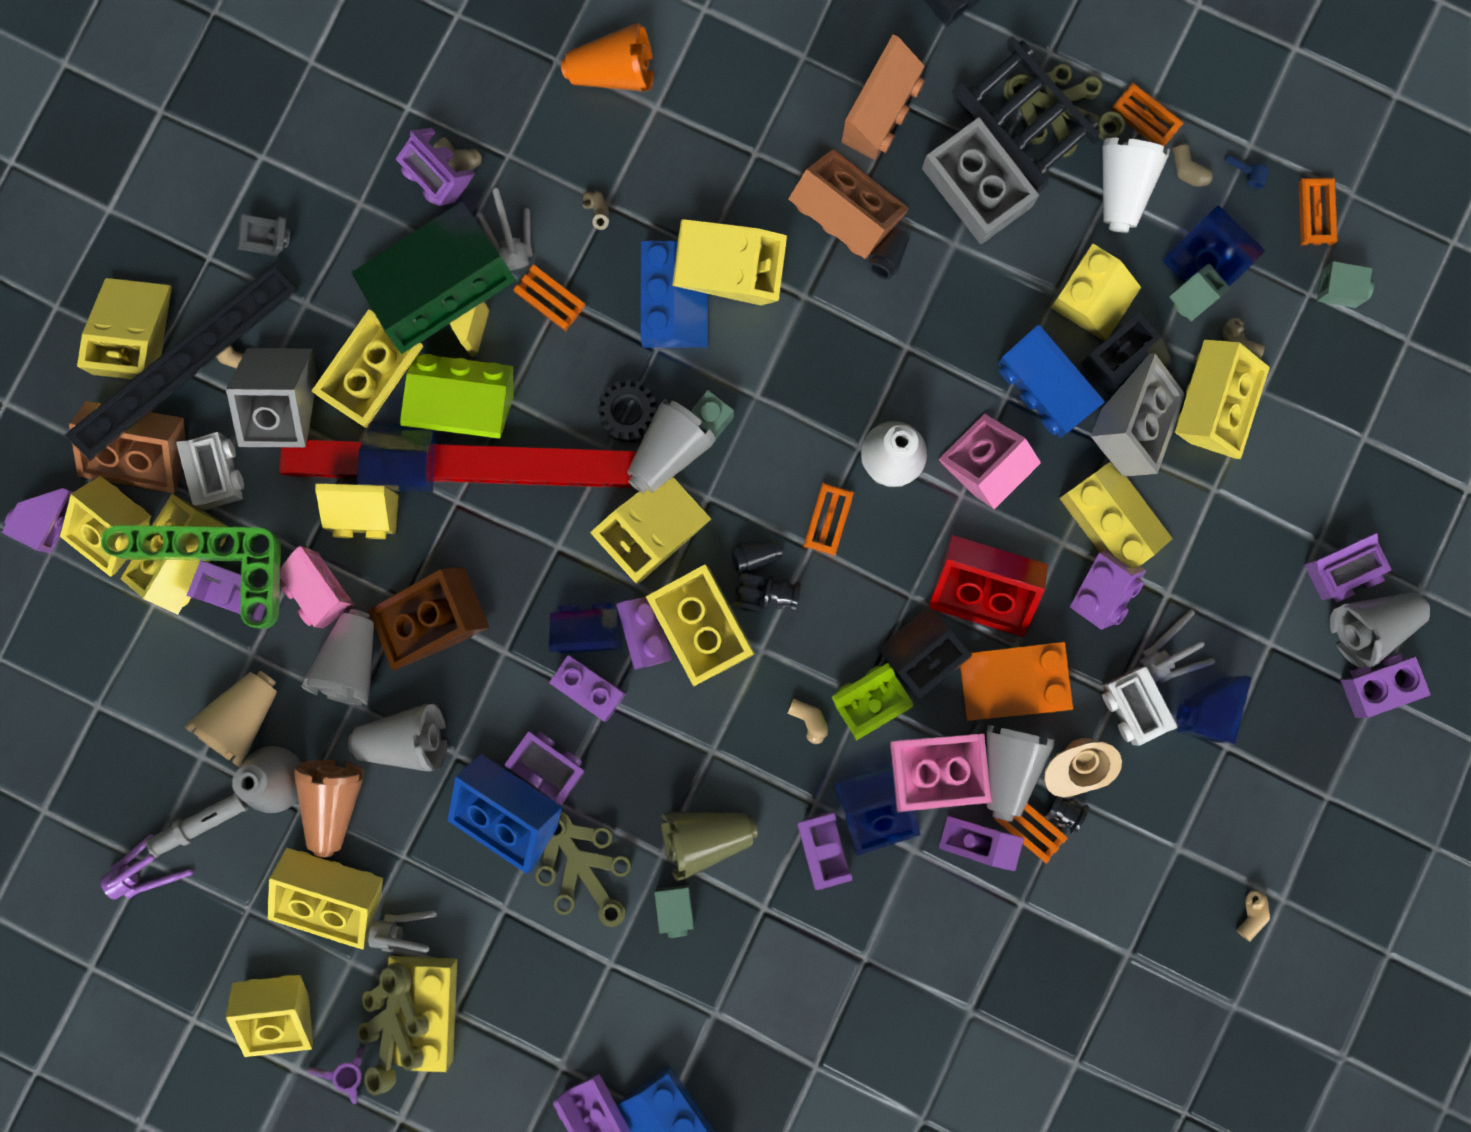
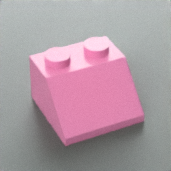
[939,414,1041,509]
[280,546,355,629]

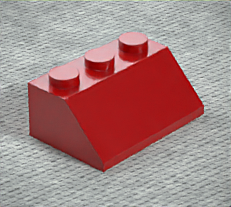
[929,535,1048,637]

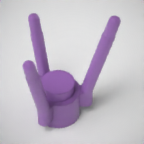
[100,834,193,900]
[307,1047,364,1104]

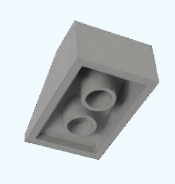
[1091,353,1185,476]

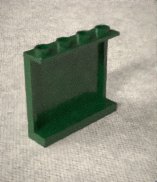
[351,201,516,354]

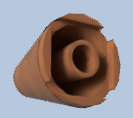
[294,760,364,857]

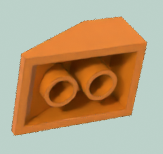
[960,642,1073,721]

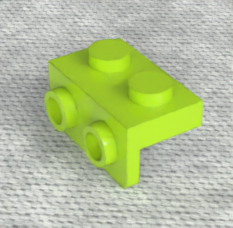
[832,663,914,741]

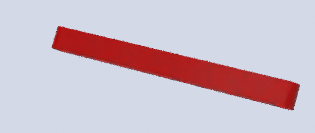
[279,440,636,488]

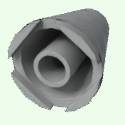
[627,399,716,493]
[1330,592,1430,668]
[301,609,374,705]
[348,704,447,772]
[986,725,1055,821]
[232,746,302,813]

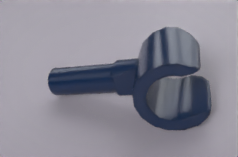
[1225,154,1269,189]

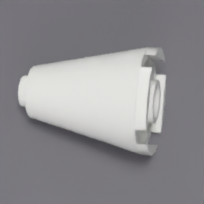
[1102,138,1170,233]
[861,421,927,487]

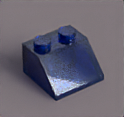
[1162,205,1266,286]
[357,423,436,492]
[549,603,623,654]
[1175,675,1252,744]
[834,765,920,856]

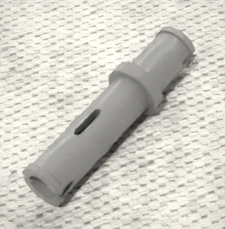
[145,793,248,858]

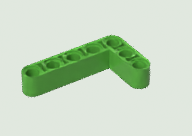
[101,525,281,629]

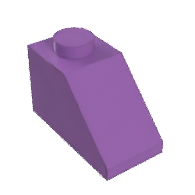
[1,488,74,554]
[939,816,1024,871]

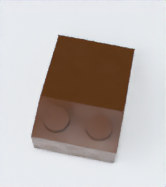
[368,567,489,671]

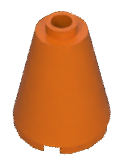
[561,23,654,91]

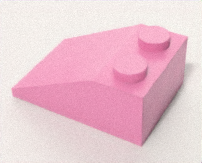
[890,734,992,812]

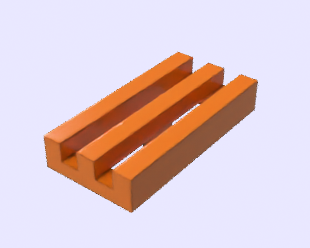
[1111,83,1184,146]
[1299,178,1337,245]
[513,264,586,332]
[803,483,854,556]
[993,803,1068,864]

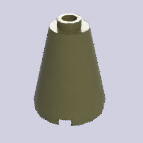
[661,812,757,881]

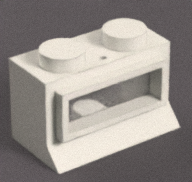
[176,432,244,510]
[1102,667,1178,746]

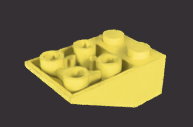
[672,219,787,306]
[77,278,172,379]
[590,477,711,586]

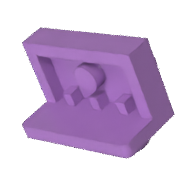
[1070,550,1146,630]
[616,597,672,670]
[553,1074,630,1132]

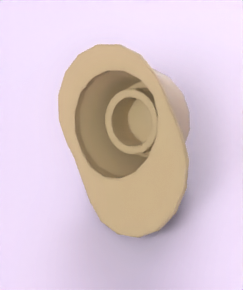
[1044,738,1122,797]

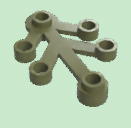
[1003,64,1125,157]
[535,812,632,927]
[357,962,429,1095]

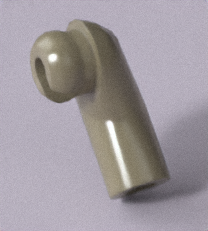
[433,138,482,171]
[1173,145,1213,187]
[582,190,610,230]
[1222,318,1265,359]

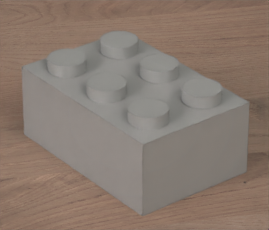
[922,118,1039,245]

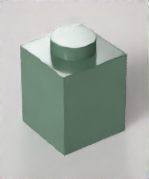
[1317,261,1374,308]
[1170,264,1231,321]
[690,390,734,441]
[654,884,694,938]

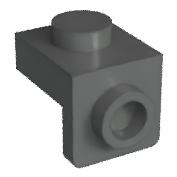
[237,214,290,256]

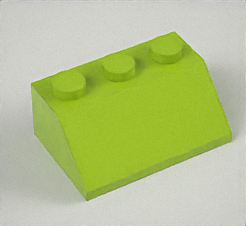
[400,354,514,438]

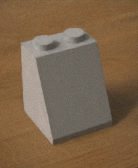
[226,348,318,447]

